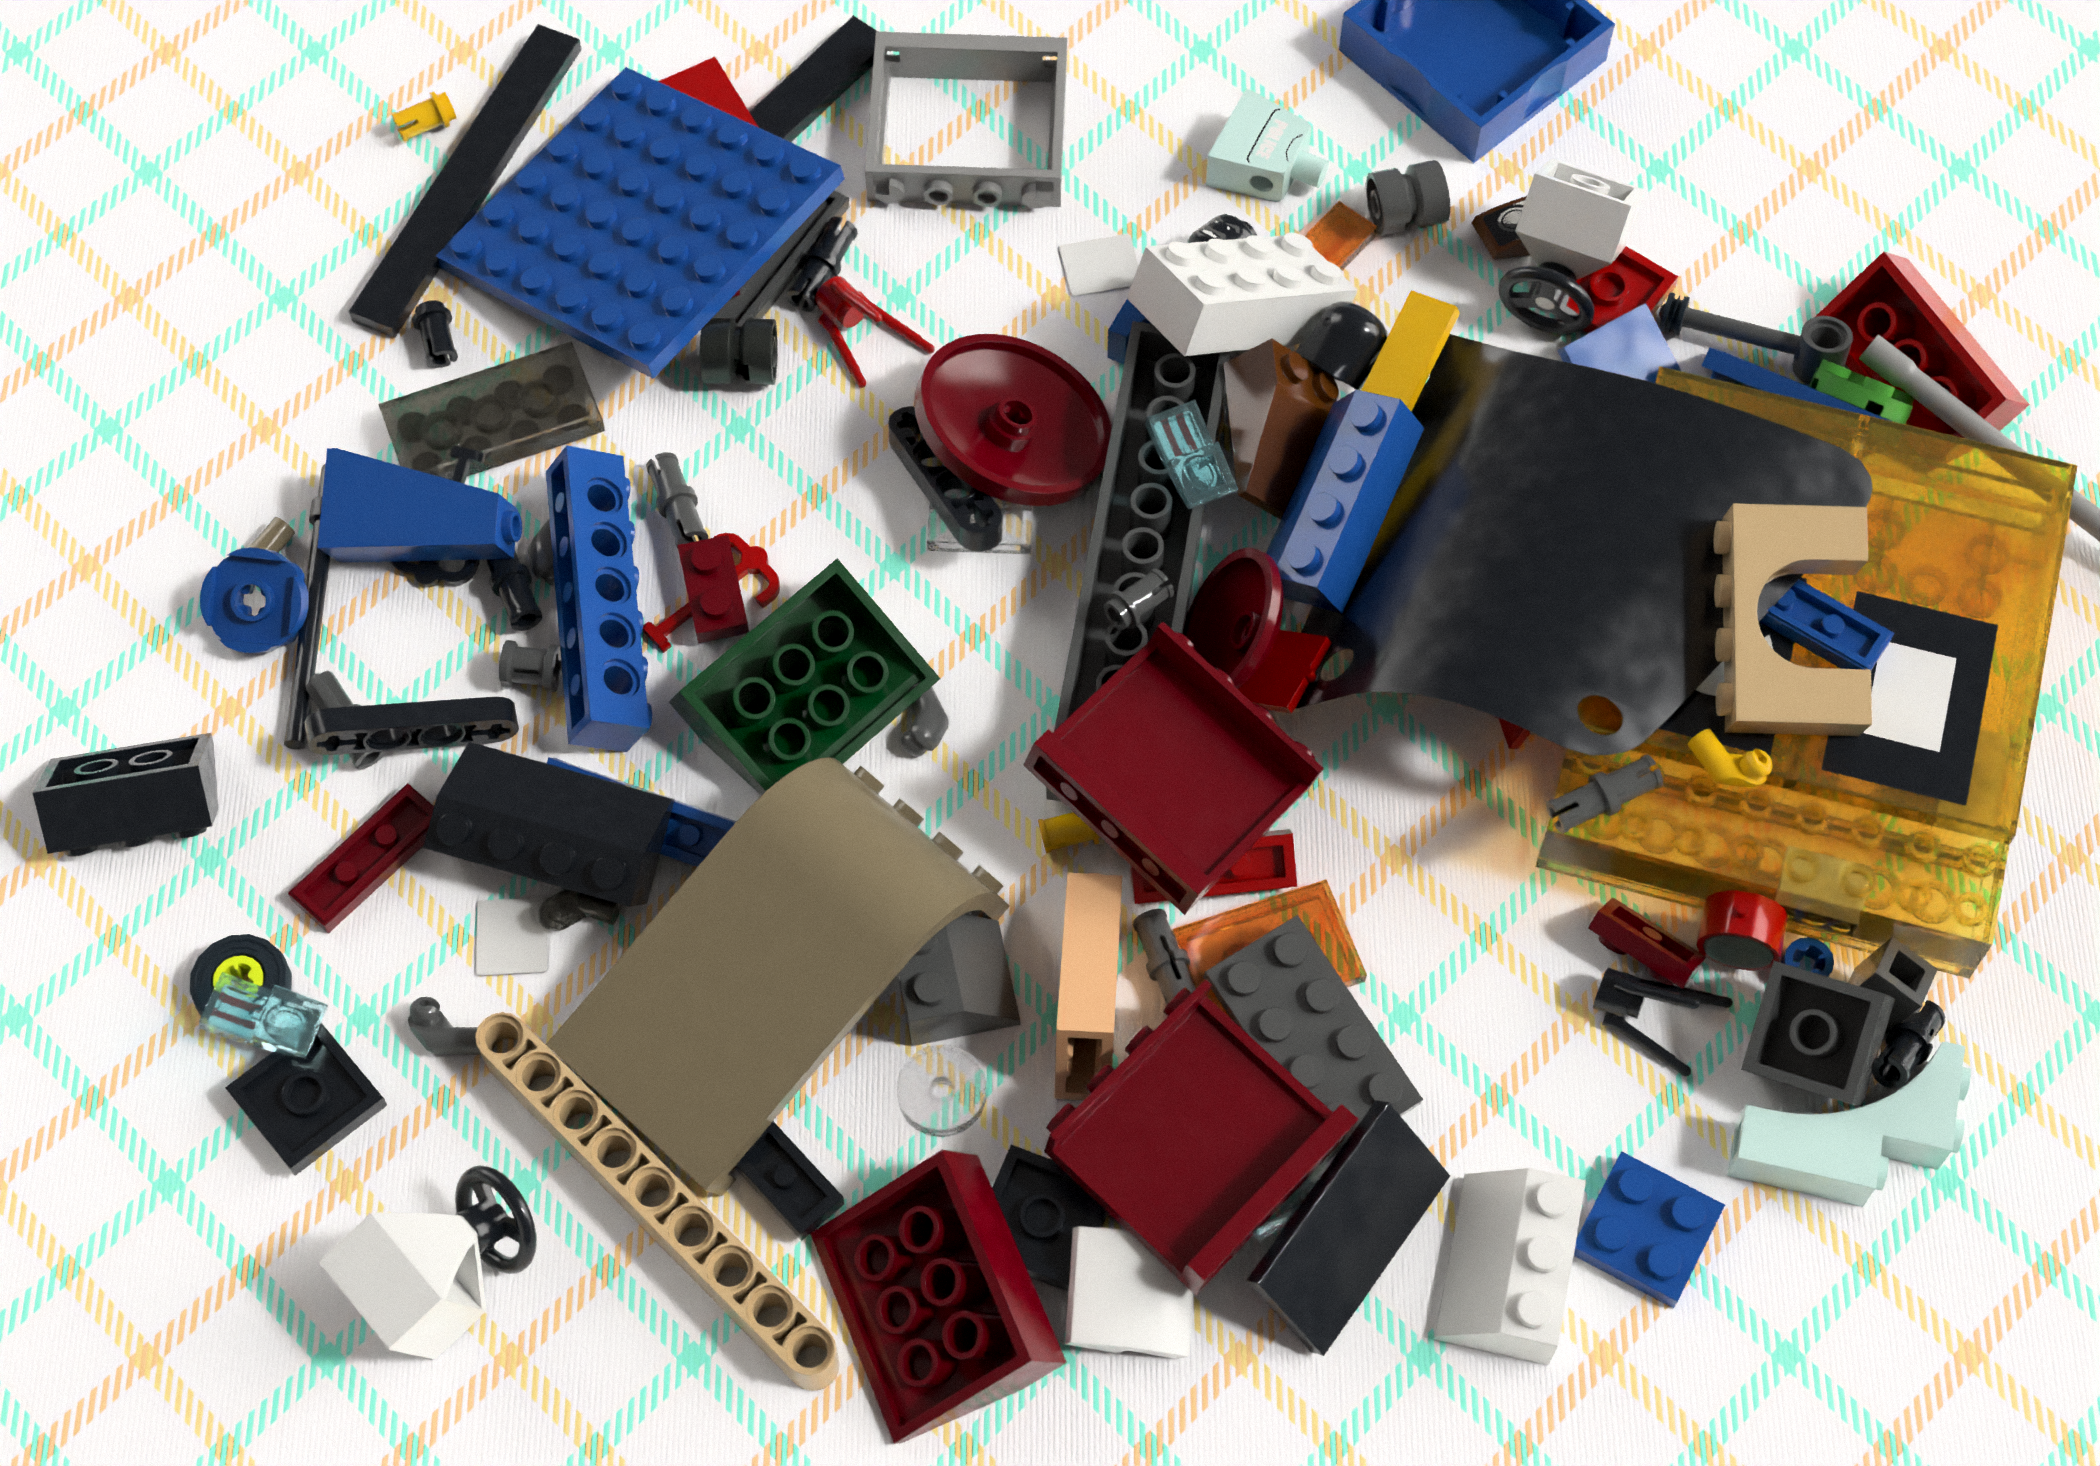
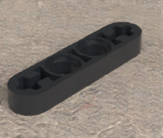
[888,406,1003,552]
[305,697,519,755]

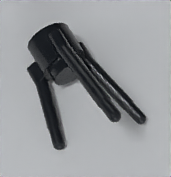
[1593,967,1733,1077]

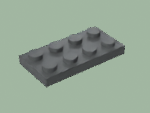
[1203,915,1423,1163]

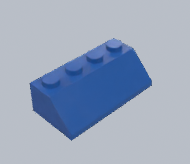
[1266,390,1424,614]

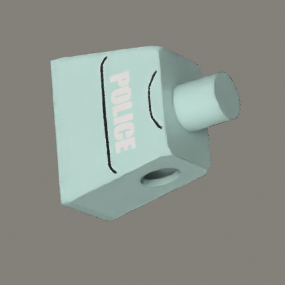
[1206,88,1329,202]

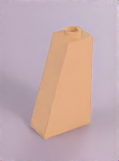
[1054,873,1122,1100]

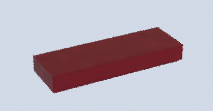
[288,783,434,934]

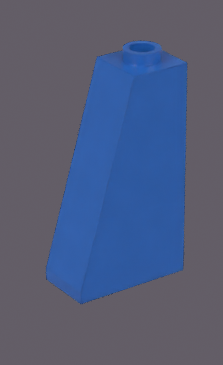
[317,448,522,563]

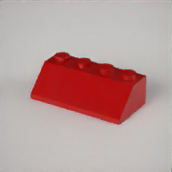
[1815,251,2030,469]

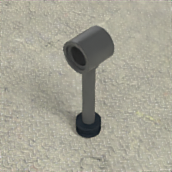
[1659,292,1853,385]

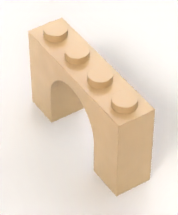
[1714,503,1872,736]

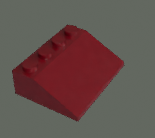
[810,1149,1067,1444]

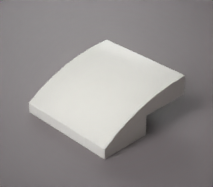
[1065,1226,1193,1359]

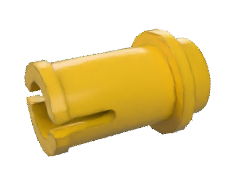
[391,91,457,143]
[1038,812,1101,853]

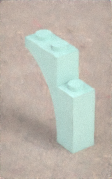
[1727,1041,1971,1207]

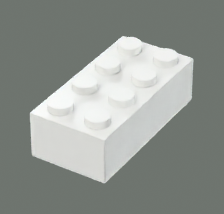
[1127,233,1358,356]

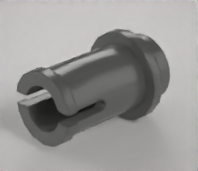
[1104,568,1174,630]

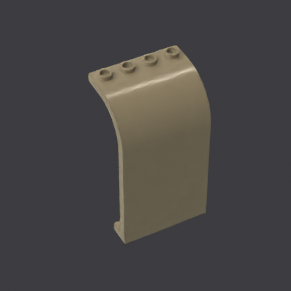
[546,757,1010,1196]

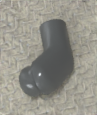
[901,682,949,757]

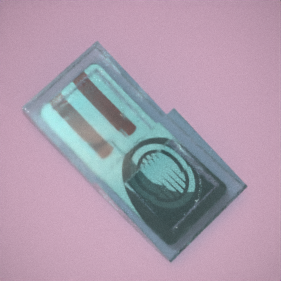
[1145,400,1238,509]
[199,972,328,1058]

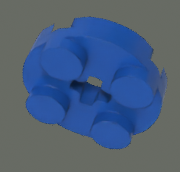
[200,548,309,653]

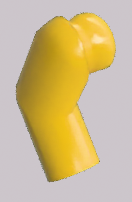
[1687,728,1773,788]

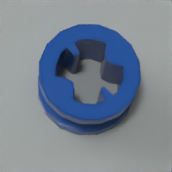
[1780,937,1834,977]

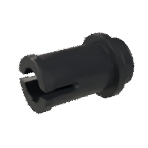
[412,300,458,368]

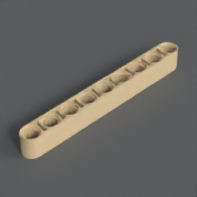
[475,1012,840,1391]

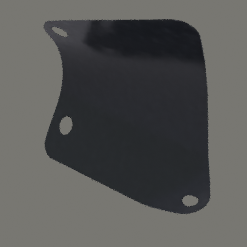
[1295,334,1873,755]

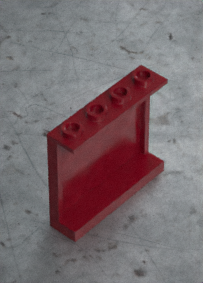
[1023,621,1324,915]
[1044,979,1359,1295]

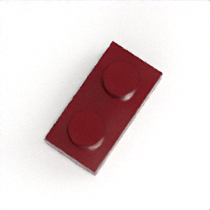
[677,535,749,644]
[1588,897,1706,989]

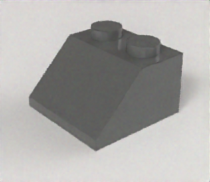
[897,914,1021,1046]

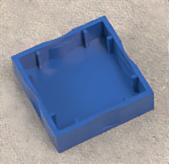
[1339,0,1615,163]

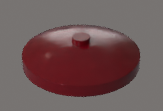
[914,334,1112,506]

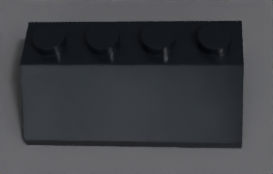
[423,742,675,907]

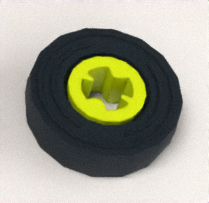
[190,934,292,1023]

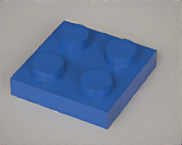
[1574,1151,1725,1308]

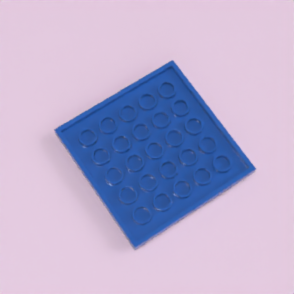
[436,67,845,379]

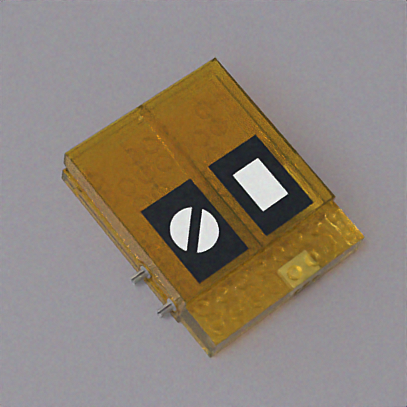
[1530,366,2078,979]

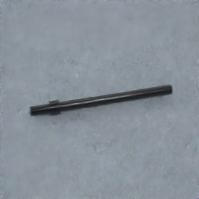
[284,464,331,750]

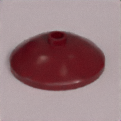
[1184,547,1283,690]

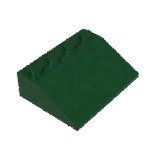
[669,558,941,795]

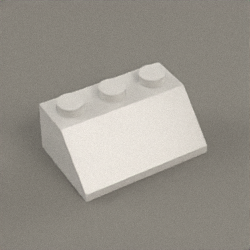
[1434,1167,1586,1366]

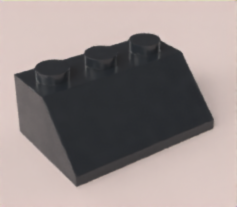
[32,732,219,857]

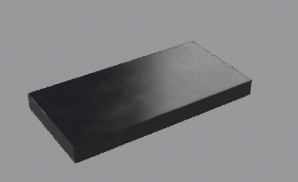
[1246,1100,1451,1356]

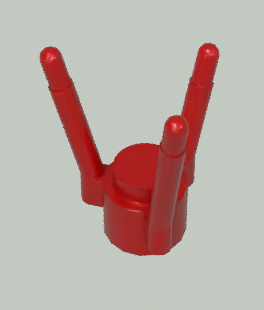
[815,276,935,388]

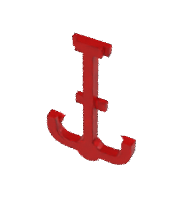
[642,533,780,653]

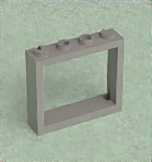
[865,31,1068,209]

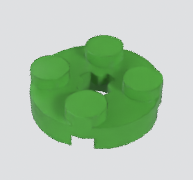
[1809,359,1914,426]

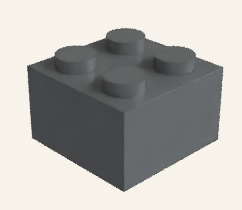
[1741,961,1895,1107]

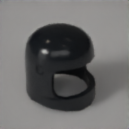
[1295,301,1388,390]

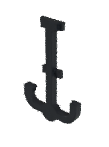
[391,445,486,587]

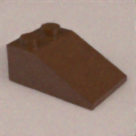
[1223,338,1339,520]

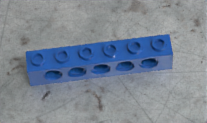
[545,445,653,752]

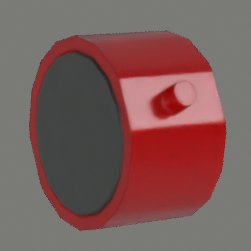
[1696,890,1788,971]

